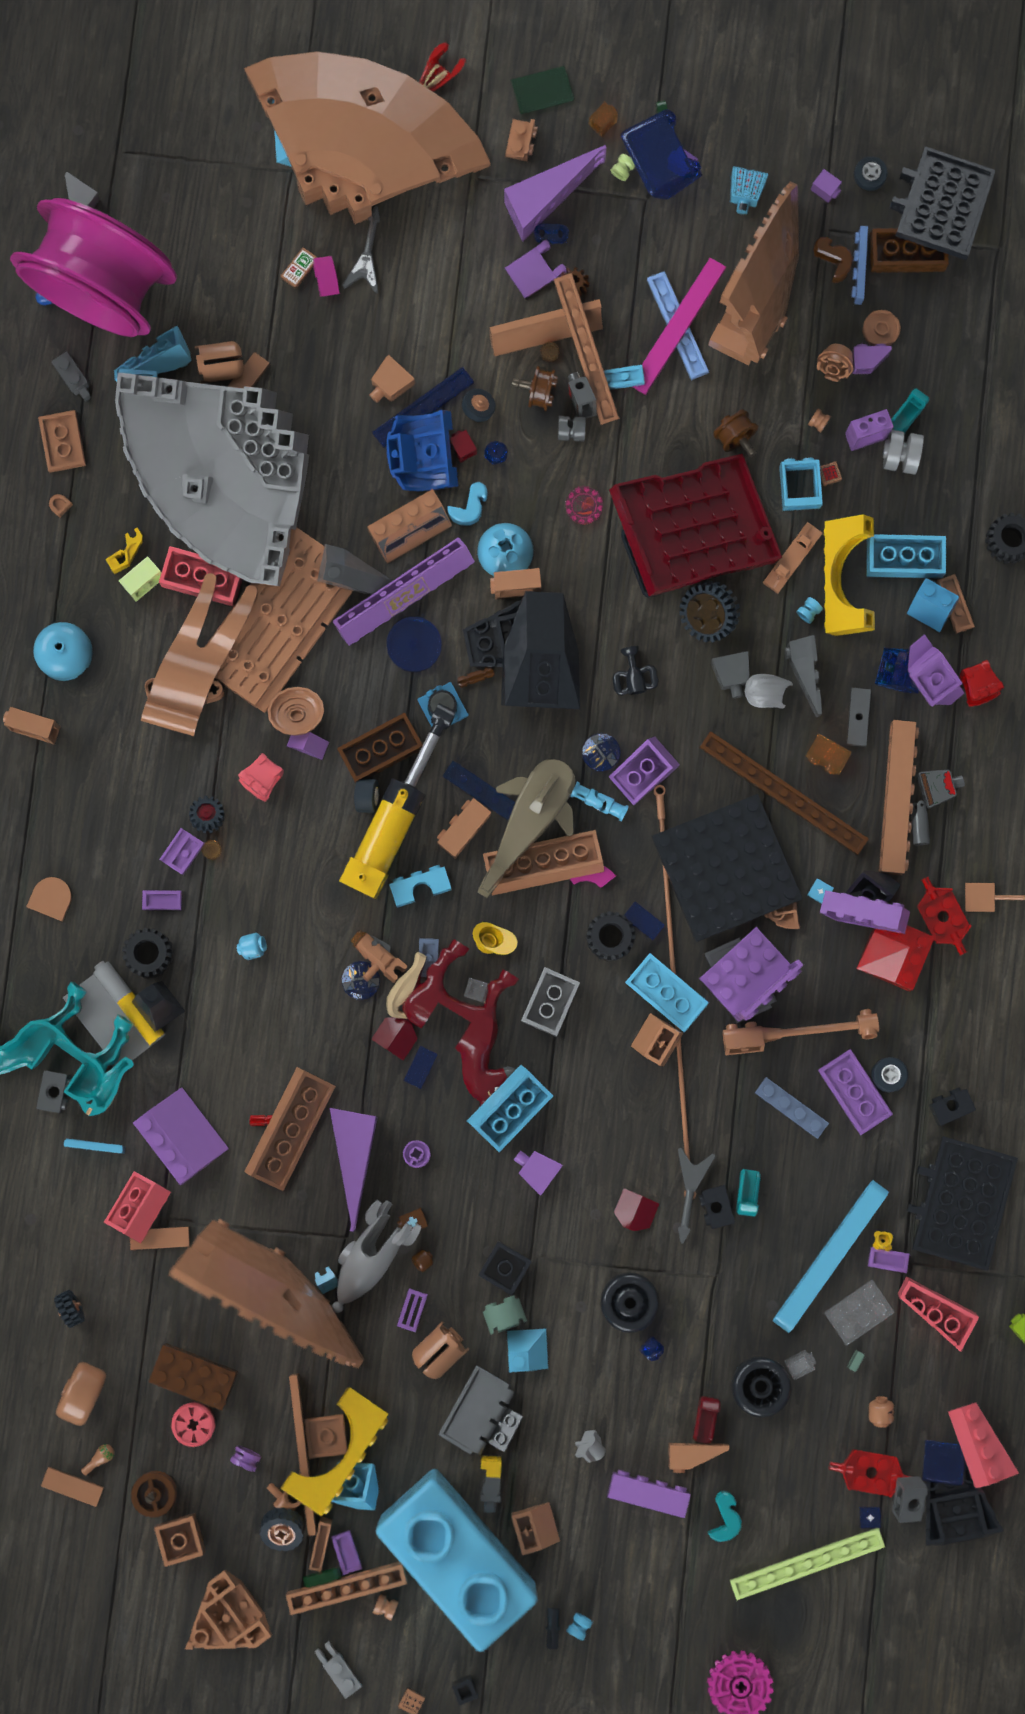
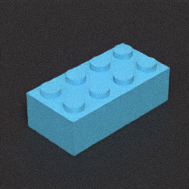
[867,535,946,578]
[467,1065,553,1152]

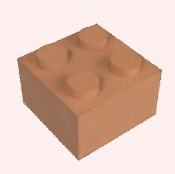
[154,1513,206,1567]

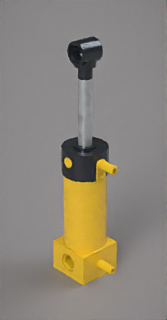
[339,703,457,899]

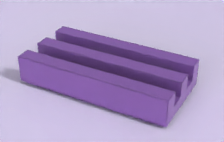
[397,1288,428,1332]

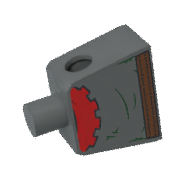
[568,372,597,419]
[916,770,965,810]

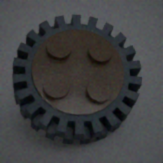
[679,581,740,642]

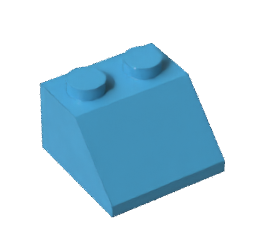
[907,578,959,633]

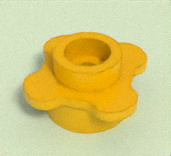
[873,1231,893,1252]

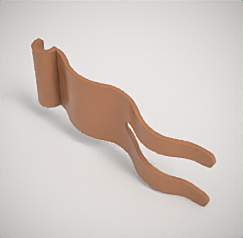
[141,573,257,736]

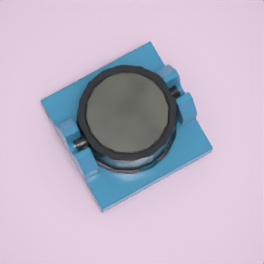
[417,682,468,727]

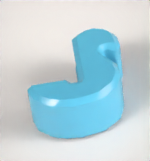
[448,482,487,525]

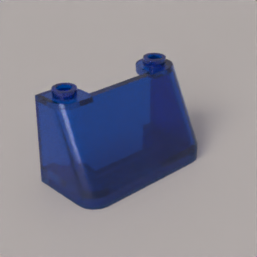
[621,109,703,200]

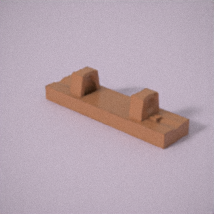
[763,522,822,594]

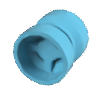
[796,597,823,624]
[567,1612,593,1640]

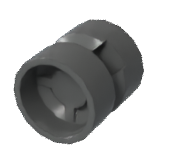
[558,416,586,441]

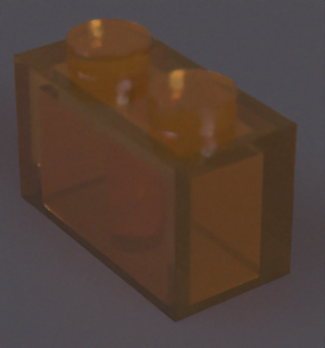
[806,734,852,775]

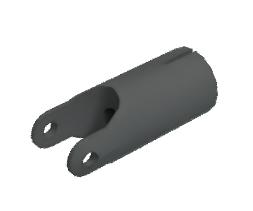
[911,800,930,845]

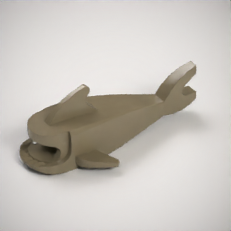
[478,759,575,898]

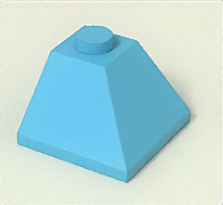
[507,1329,548,1372]
[331,1462,379,1510]

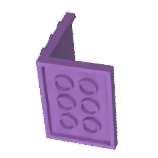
[699,927,803,1022]

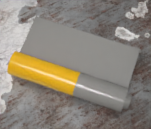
[63,961,165,1065]

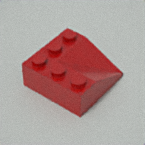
[856,925,935,992]

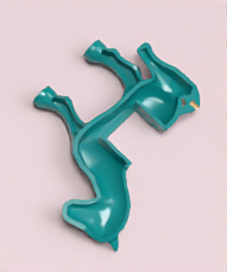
[0,981,134,1116]

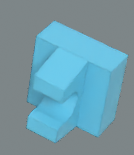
[315,1266,338,1294]

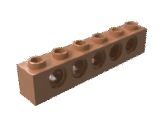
[286,1561,408,1615]

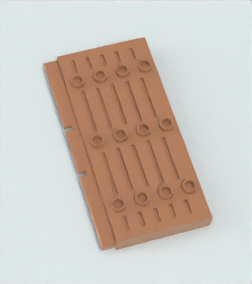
[205,527,353,713]

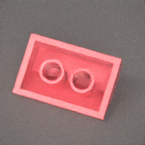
[104,1171,171,1243]

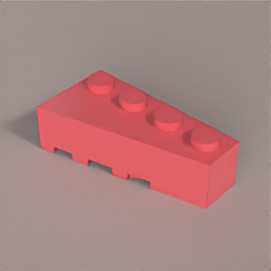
[897,1277,979,1352]
[948,1403,1019,1488]

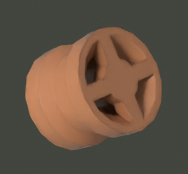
[808,409,831,433]

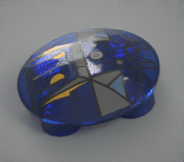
[582,733,620,772]
[342,961,380,1000]

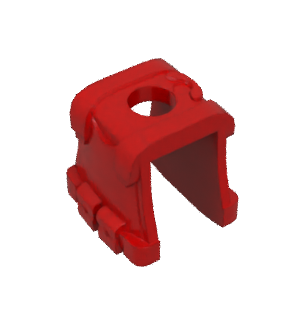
[960,660,1004,707]

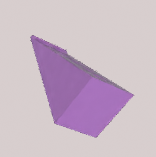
[504,145,606,242]
[330,1108,378,1231]

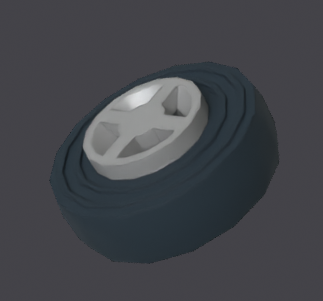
[854,156,888,191]

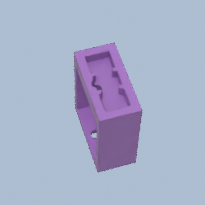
[845,409,893,451]

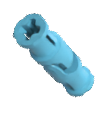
[570,781,629,822]

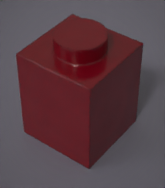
[449,430,477,463]

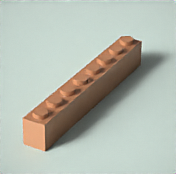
[879,720,919,875]

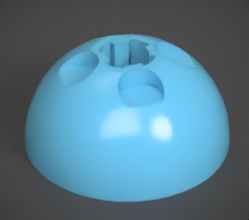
[477,523,533,576]

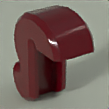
[693,1396,721,1444]

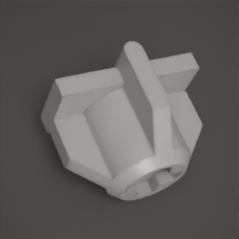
[575,1430,605,1462]

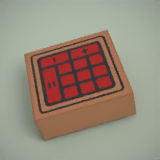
[820,462,842,486]

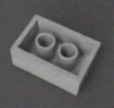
[521,967,580,1037]

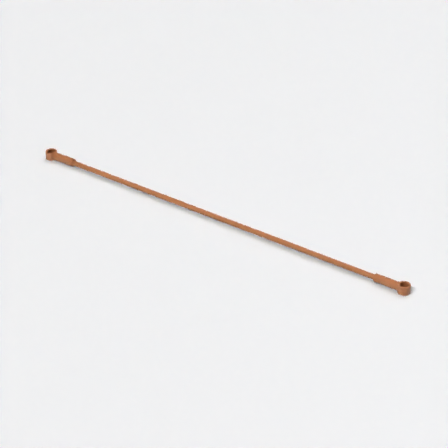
[654,785,696,1199]

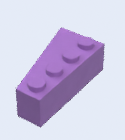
[820,890,910,934]

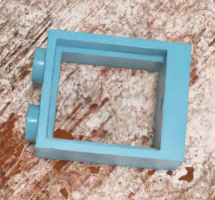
[780,457,823,511]

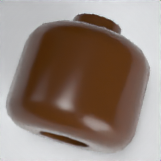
[412,1249,433,1272]

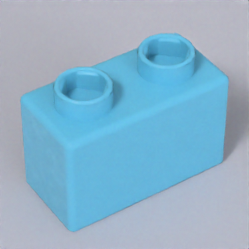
[376,1469,537,1652]

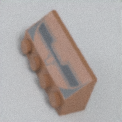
[367,489,452,564]

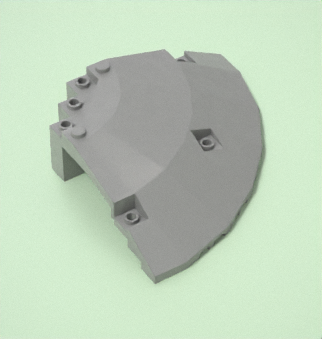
[115,373,309,586]

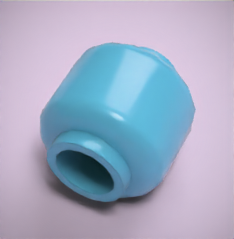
[237,933,267,960]

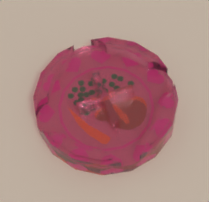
[565,486,603,524]

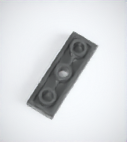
[847,688,871,747]

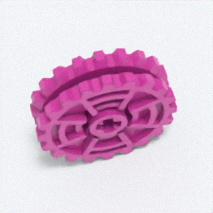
[707,1651,773,1714]

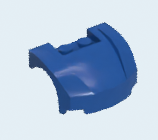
[387,410,458,491]

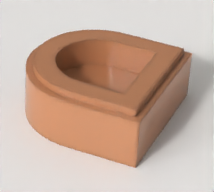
[49,494,73,518]

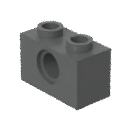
[36,1070,72,1113]
[892,1476,928,1523]

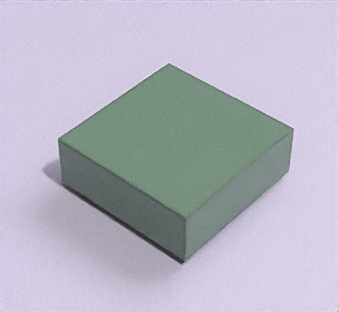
[847,1350,865,1372]

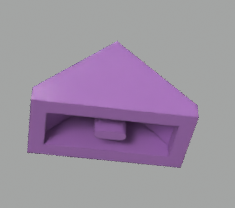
[287,732,329,760]

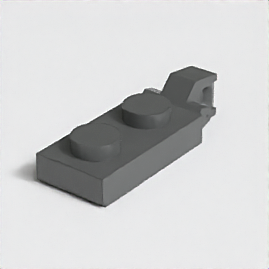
[51,351,91,402]

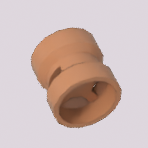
[373,1594,398,1620]

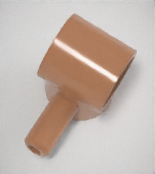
[267,1483,301,1511]

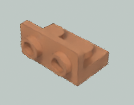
[506,119,538,161]

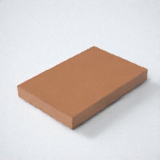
[38,410,86,473]

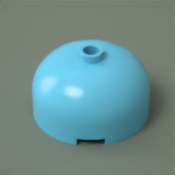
[33,622,93,681]

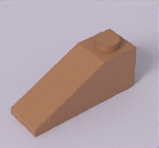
[669,1443,729,1473]

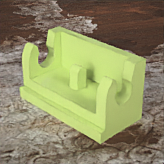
[119,556,162,601]

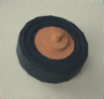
[462,389,496,422]

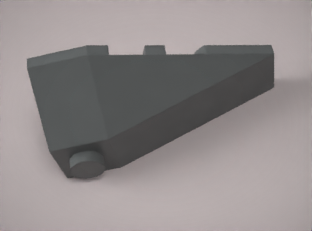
[317,544,393,595]
[785,635,822,717]

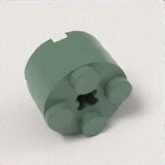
[483,1296,527,1335]

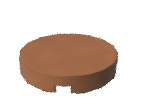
[862,310,901,346]

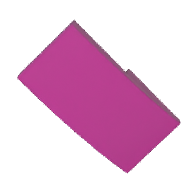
[313,256,340,296]

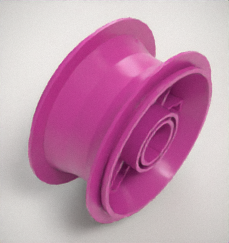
[10,198,177,337]

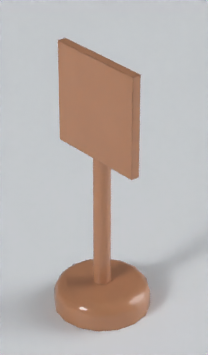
[965,883,1025,912]

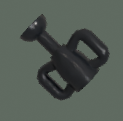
[612,646,659,696]

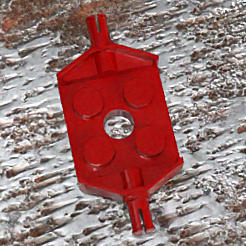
[917,876,971,955]
[829,1449,913,1497]

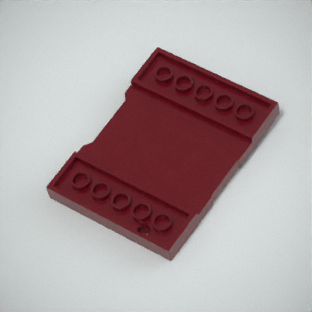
[609,453,782,596]

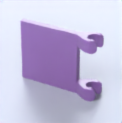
[505,240,567,299]

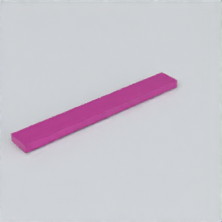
[632,258,726,395]

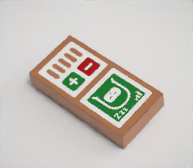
[281,247,318,289]

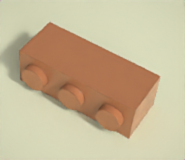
[437,798,492,859]

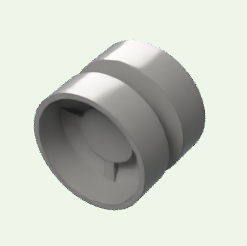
[882,430,924,475]

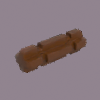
[457,667,494,687]

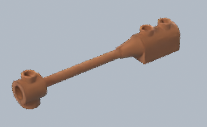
[722,1009,879,1056]

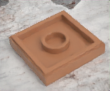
[304,1414,348,1459]

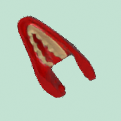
[419,42,467,92]

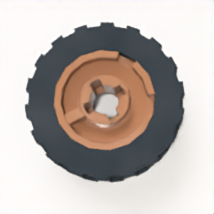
[260,1507,305,1551]

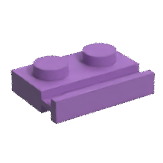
[159,828,205,875]

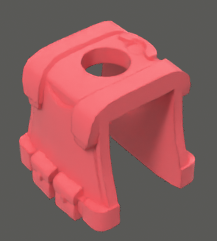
[238,753,284,802]

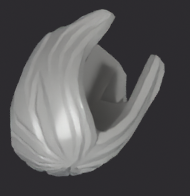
[744,674,793,709]

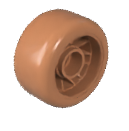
[56,1362,107,1426]

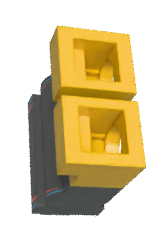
[480,1455,501,1513]

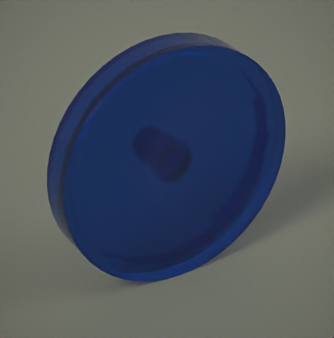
[387,617,442,672]

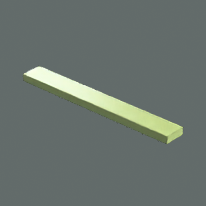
[730,1527,885,1600]

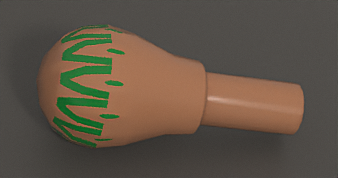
[81,1444,114,1476]

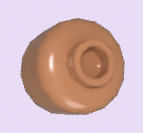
[869,1396,894,1427]

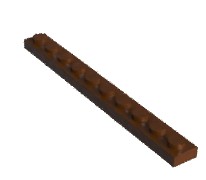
[699,731,869,855]

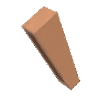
[309,1517,333,1572]

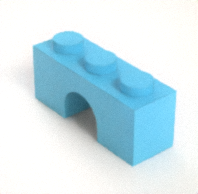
[389,865,452,908]

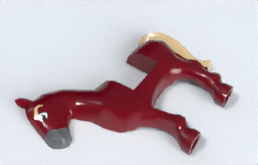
[386,939,519,1106]

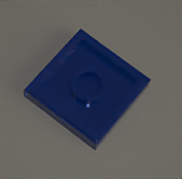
[922,1440,964,1485]

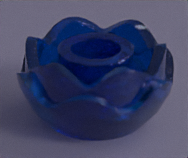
[484,441,508,464]

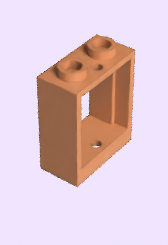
[490,568,541,599]
[3,707,60,745]

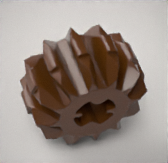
[561,266,590,298]

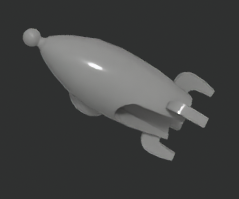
[332,1200,421,1313]

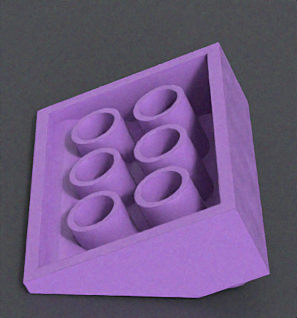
[133,1087,229,1185]

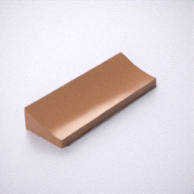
[490,299,603,356]
[483,830,604,896]
[244,1067,336,1191]

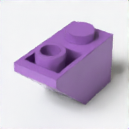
[852,344,892,374]

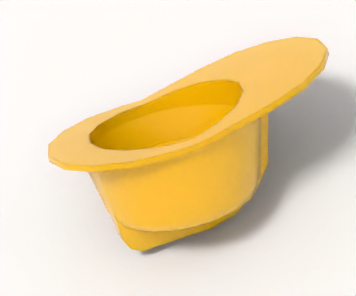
[473,922,518,955]

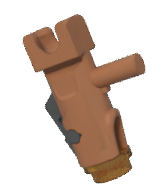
[350,930,407,983]

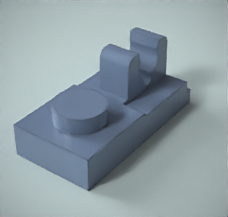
[419,938,439,977]

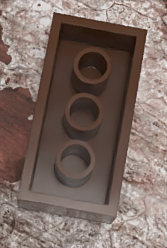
[869,228,949,273]
[337,712,423,784]
[149,1343,238,1410]

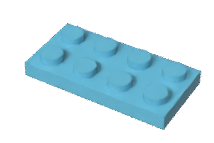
[625,953,709,1032]

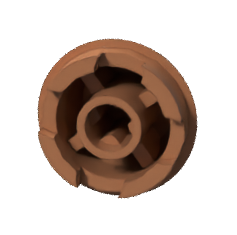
[817,344,853,382]

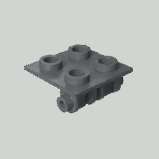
[482,1404,523,1452]

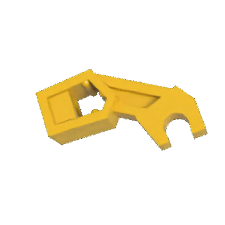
[106,527,143,574]

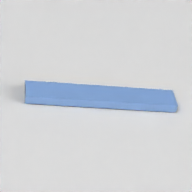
[647,271,709,380]

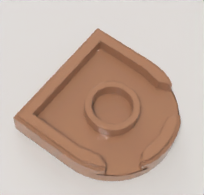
[27,877,72,922]

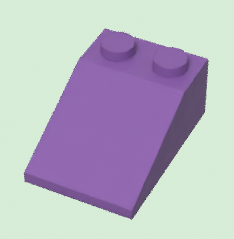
[609,737,680,805]

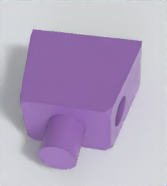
[514,1150,563,1195]

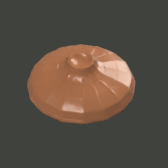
[267,687,324,736]

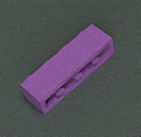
[607,1470,691,1518]

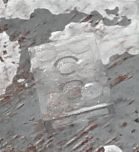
[824,1279,895,1346]

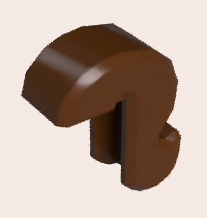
[813,237,853,283]

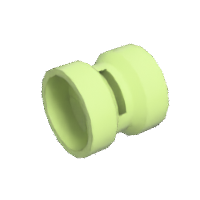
[611,154,636,181]

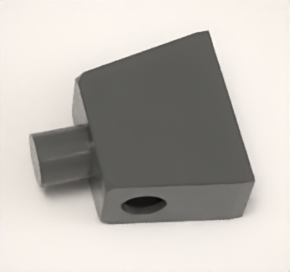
[711,651,749,699]

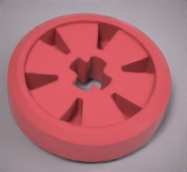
[171,1402,216,1447]

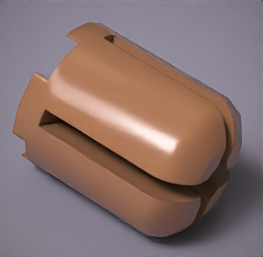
[195,341,244,384]
[412,1322,469,1379]

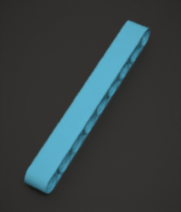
[773,1180,889,1333]

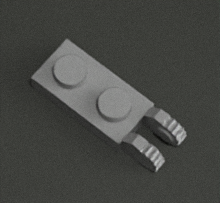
[315,1641,362,1699]

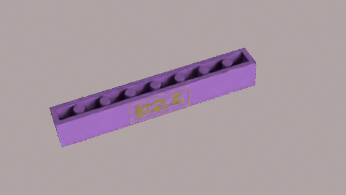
[332,537,475,645]

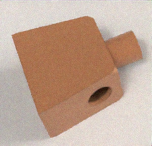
[369,355,415,403]

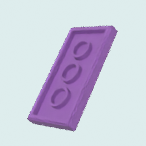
[818,1049,893,1135]

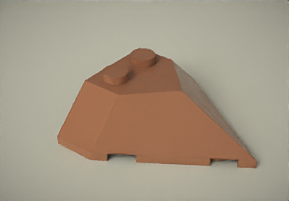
[185,1570,272,1649]

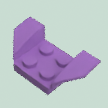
[908,634,964,706]

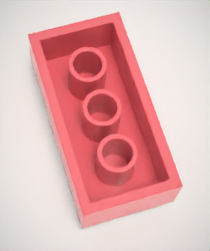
[159,546,243,607]

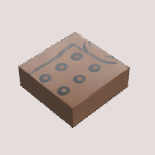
[398,1688,425,1714]

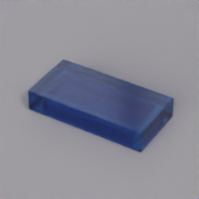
[624,902,665,940]
[403,1046,438,1089]

